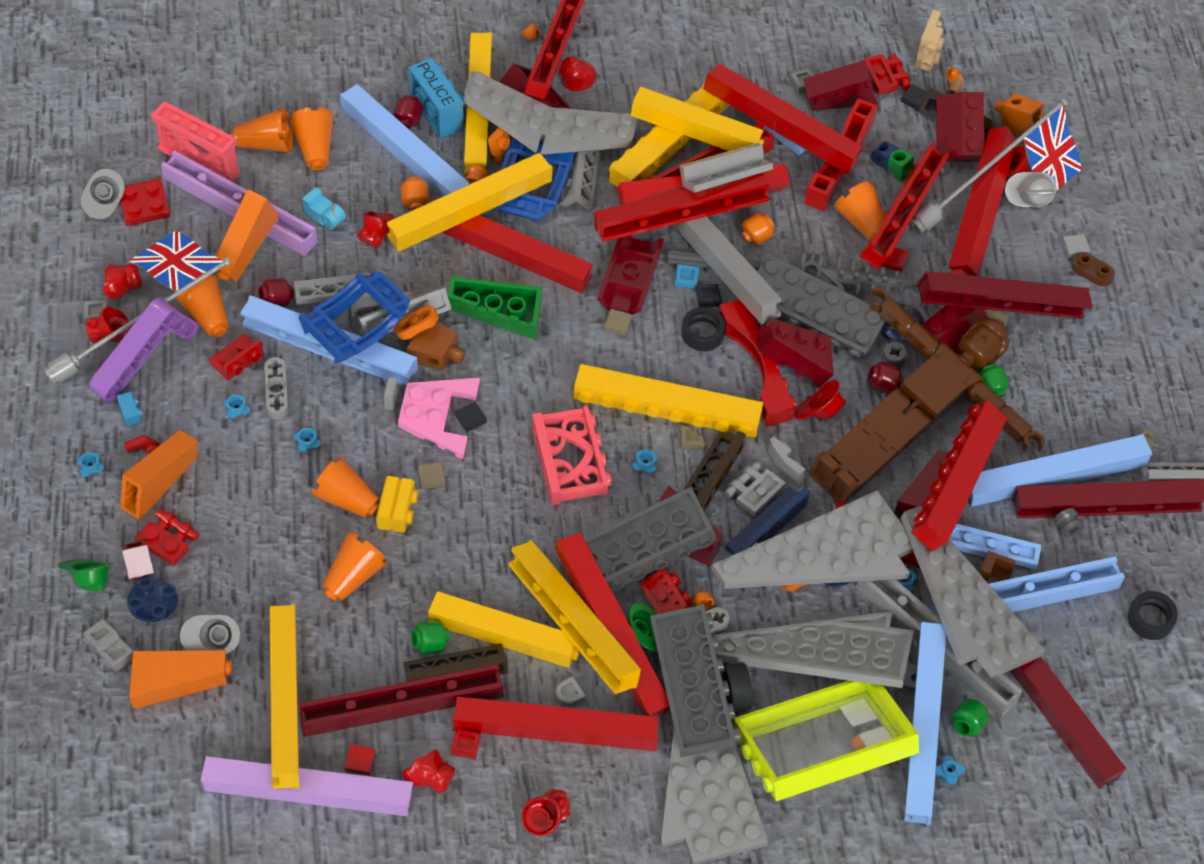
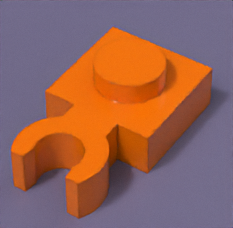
[488,127,510,166]

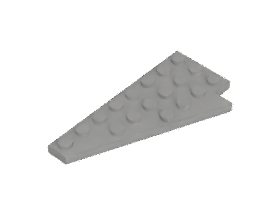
[712,491,914,589]
[901,506,1045,678]
[711,612,914,688]
[660,729,768,864]

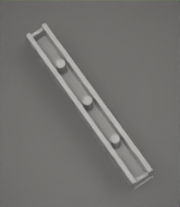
[674,217,781,324]
[855,580,1022,718]

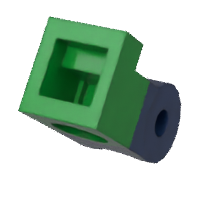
[871,141,914,182]

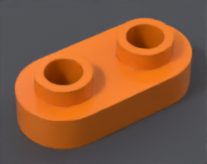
[393,305,439,340]

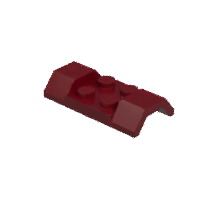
[597,235,664,315]

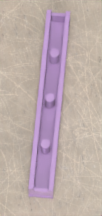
[161,150,318,257]
[201,756,413,817]

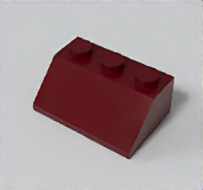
[499,63,572,109]
[936,92,984,162]
[921,306,988,355]

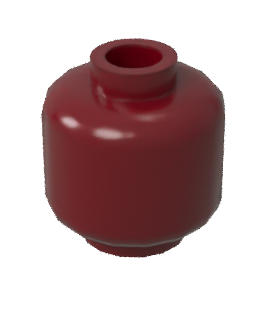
[393,95,423,129]
[258,278,294,307]
[867,361,904,394]

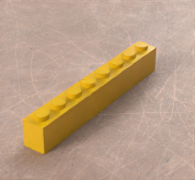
[609,82,730,187]
[573,364,763,438]

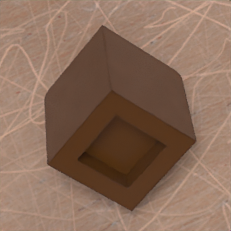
[980,551,1016,584]

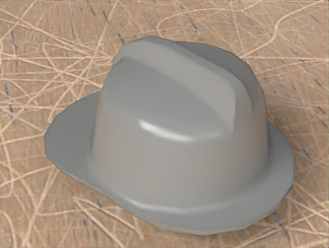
[80,169,125,219]
[1005,172,1057,207]
[180,614,241,654]

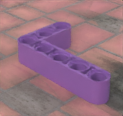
[89,298,199,403]

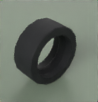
[681,307,725,352]
[1127,591,1178,640]
[722,662,753,712]

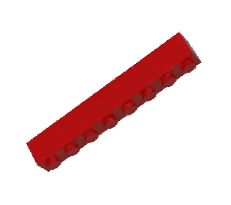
[911,400,1007,551]

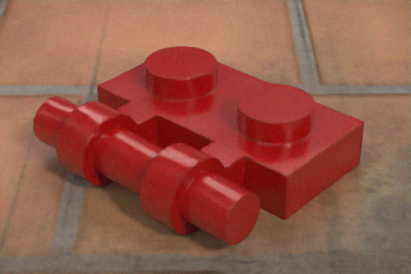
[863,53,911,95]
[134,509,199,567]

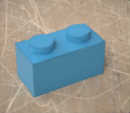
[117,392,142,427]

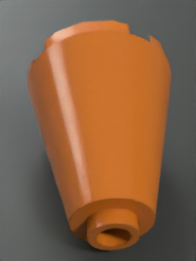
[290,107,334,171]
[231,108,294,152]
[834,181,884,240]
[174,273,229,338]
[311,455,379,518]
[322,532,388,602]

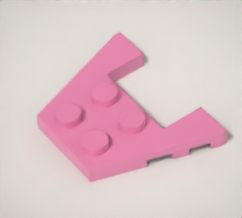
[398,378,480,459]

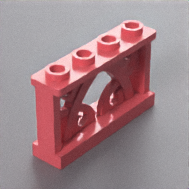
[151,101,241,182]
[532,406,612,506]

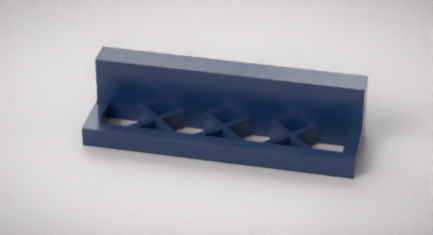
[725,487,810,555]

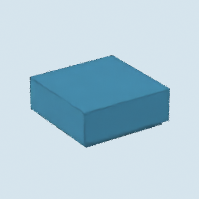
[674,264,700,289]

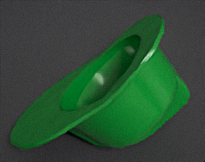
[57,559,113,591]
[627,602,658,652]

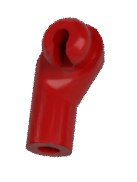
[124,435,160,453]

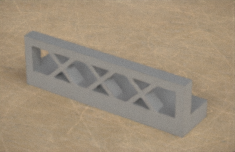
[680,143,773,193]
[559,150,599,210]
[294,271,386,305]
[358,287,452,337]
[1141,462,1204,481]

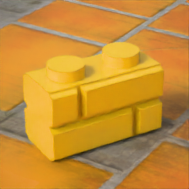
[376,476,419,533]

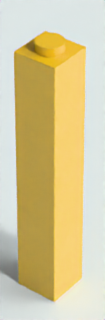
[630,86,764,151]
[428,591,580,668]

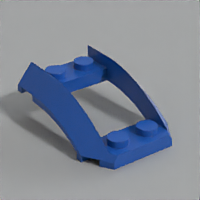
[496,137,575,221]
[299,272,410,364]

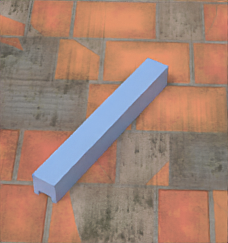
[340,84,470,197]
[241,295,418,387]
[969,434,1152,507]
[930,556,1125,618]
[904,622,946,826]

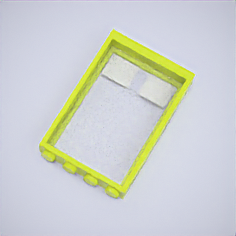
[734,680,919,801]

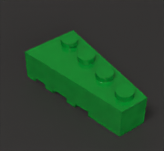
[448,277,542,340]

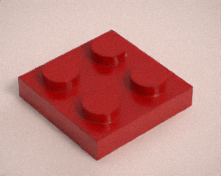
[120,178,171,226]

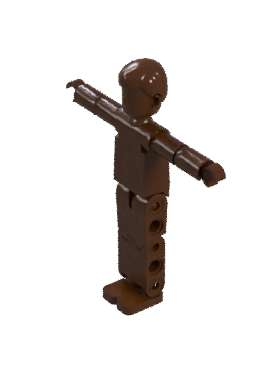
[809,287,1045,503]

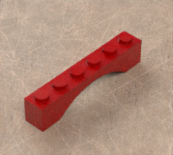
[804,98,878,212]
[719,300,797,427]

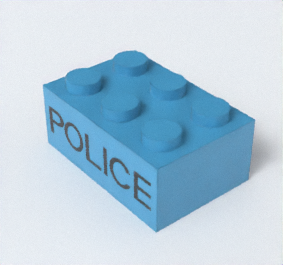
[409,58,465,139]

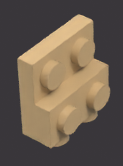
[915,10,945,72]

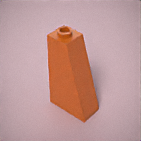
[215,189,279,283]
[120,430,199,520]
[129,650,232,709]

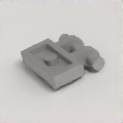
[723,462,786,517]

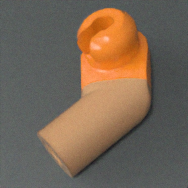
[946,67,964,95]

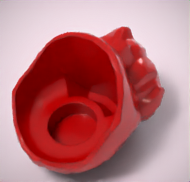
[558,56,597,92]
[357,211,395,248]
[103,263,142,299]
[84,307,133,343]
[402,750,455,793]
[522,789,570,836]

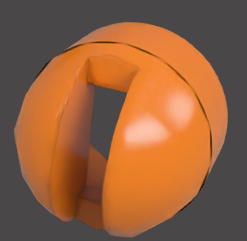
[521,23,540,41]
[693,590,714,611]

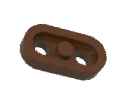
[1071,253,1115,287]

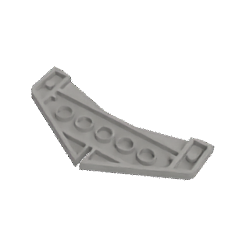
[463,71,638,154]

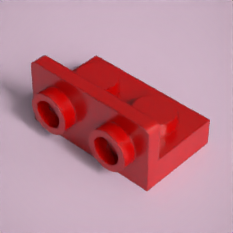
[209,333,264,381]
[640,568,694,614]

